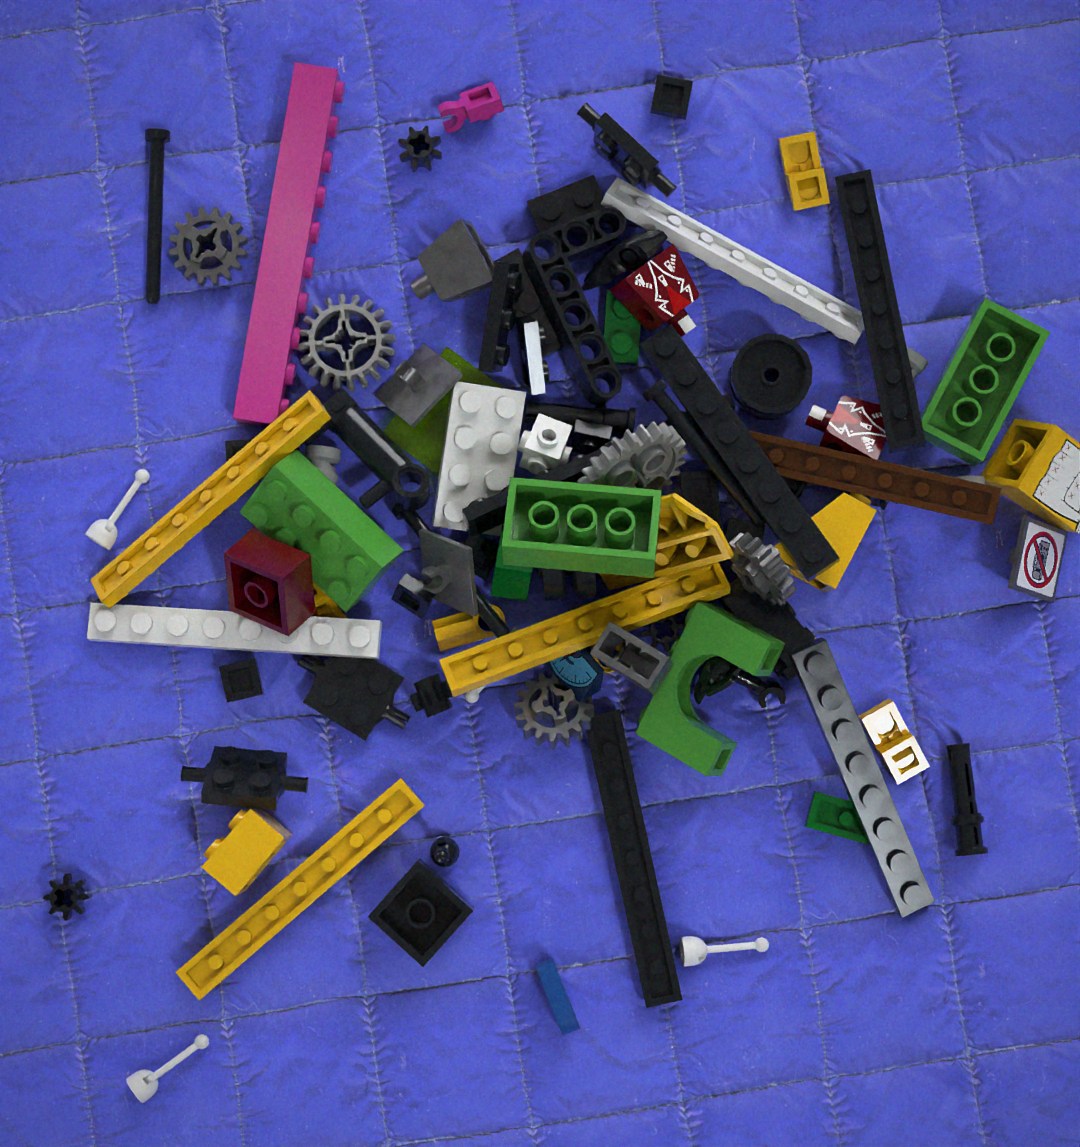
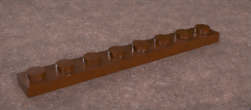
[705,430,1002,525]

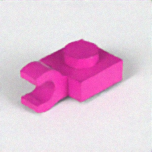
[437,82,504,133]

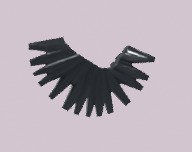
[582,229,668,291]

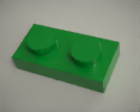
[604,289,641,366]
[804,791,868,844]

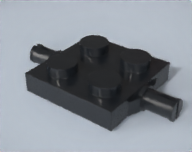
[577,103,677,198]
[297,654,411,741]
[181,746,309,810]

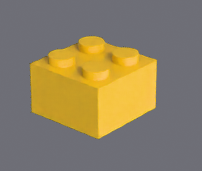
[202,808,293,896]

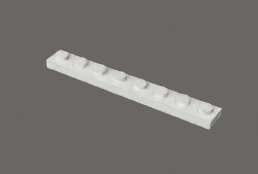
[601,177,864,344]
[87,603,382,659]

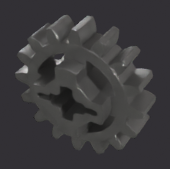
[169,207,249,287]
[728,532,796,605]
[514,673,594,749]

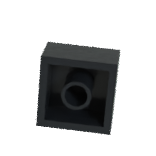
[368,858,474,967]

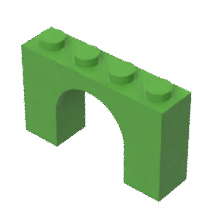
[635,602,786,776]

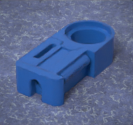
[536,958,580,1035]

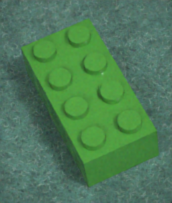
[920,298,1050,466]
[240,449,404,612]
[502,477,662,578]

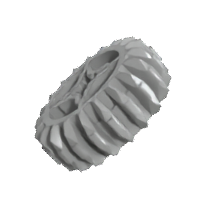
[298,294,396,392]

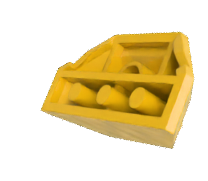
[600,493,734,590]

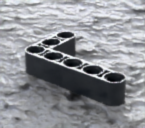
[522,206,626,405]

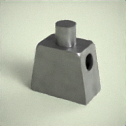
[410,219,495,302]
[590,622,674,695]

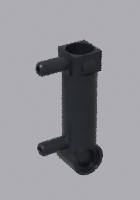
[303,388,430,511]

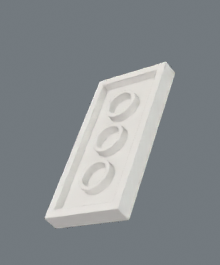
[431,381,526,536]

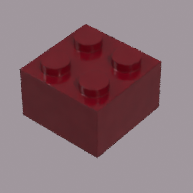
[224,530,315,636]

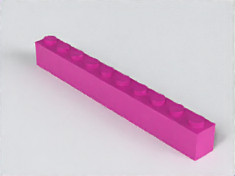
[233,62,345,427]

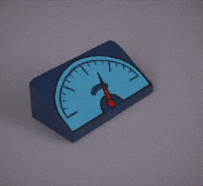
[545,648,604,702]

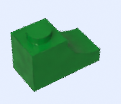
[490,524,533,601]

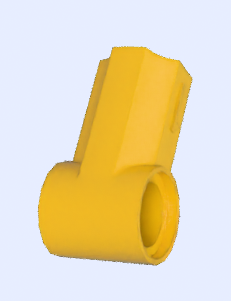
[432,604,506,652]

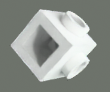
[517,413,573,475]

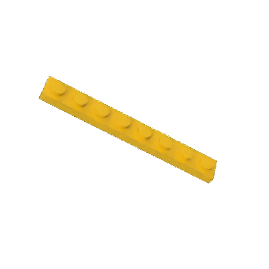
[90,390,331,608]
[439,562,730,697]
[175,778,425,1000]

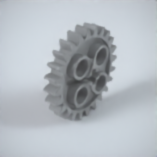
[577,422,688,494]

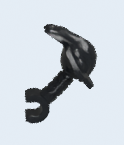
[694,656,786,708]

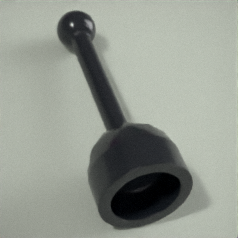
[430,837,460,867]

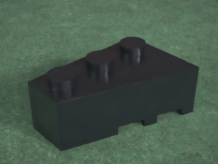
[717,577,817,682]

